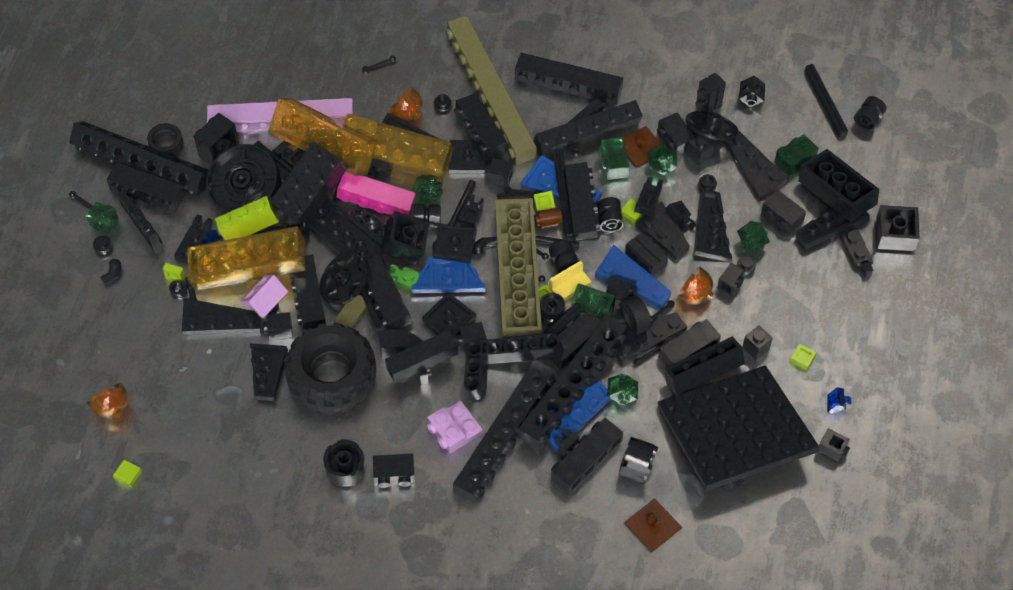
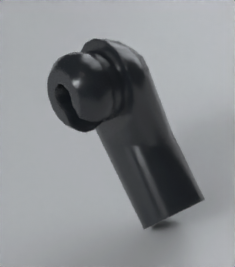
[473,237,497,255]
[100,259,122,285]

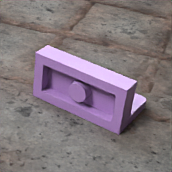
[240,275,288,318]

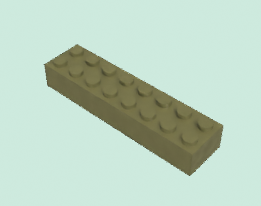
[495,198,542,338]

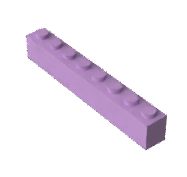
[207,98,354,132]

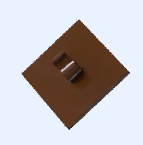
[616,126,666,168]
[624,498,682,553]

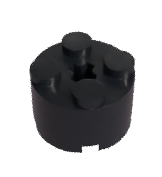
[618,436,658,483]
[323,439,366,487]

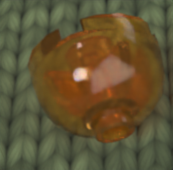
[388,87,423,122]
[677,267,714,305]
[87,383,129,420]

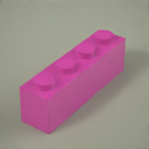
[336,171,415,216]

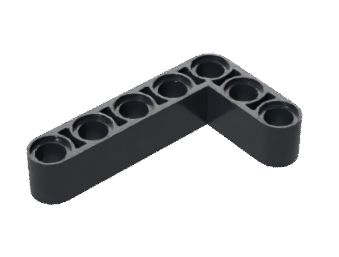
[464,333,564,400]

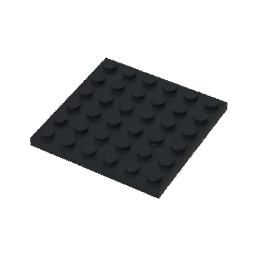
[657,365,820,491]

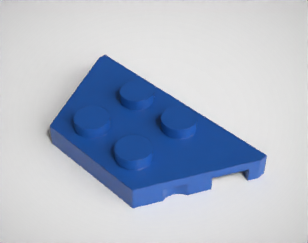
[412,256,486,293]

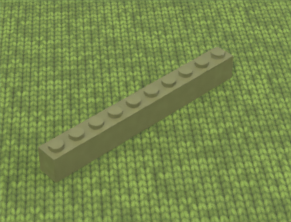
[445,15,536,165]

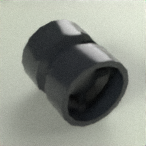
[854,96,887,131]
[597,197,624,232]
[413,204,441,229]
[549,240,579,274]
[540,293,565,327]

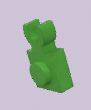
[390,264,420,291]

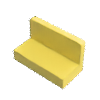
[550,261,592,301]

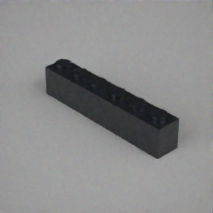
[515,52,624,105]

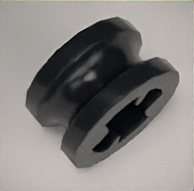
[169,280,188,299]

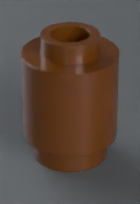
[534,208,562,229]

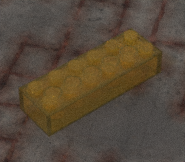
[268,98,379,176]
[336,113,454,183]
[187,226,305,291]

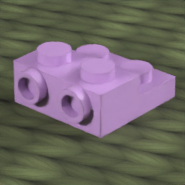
[426,400,483,454]

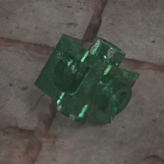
[647,144,678,175]
[412,175,443,203]
[86,202,119,234]
[737,221,770,252]
[607,373,638,405]

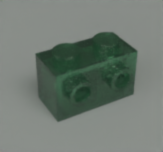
[774,134,819,176]
[598,137,630,180]
[572,283,615,319]

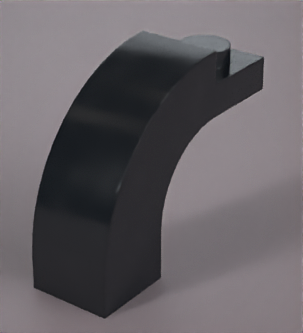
[377,329,431,385]

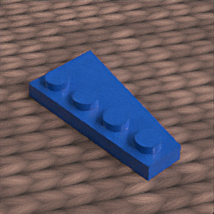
[520,155,602,203]
[595,244,671,309]
[537,381,612,453]

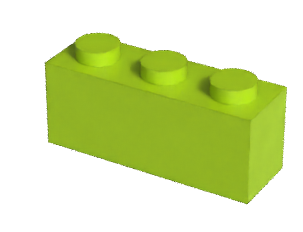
[215,196,279,244]

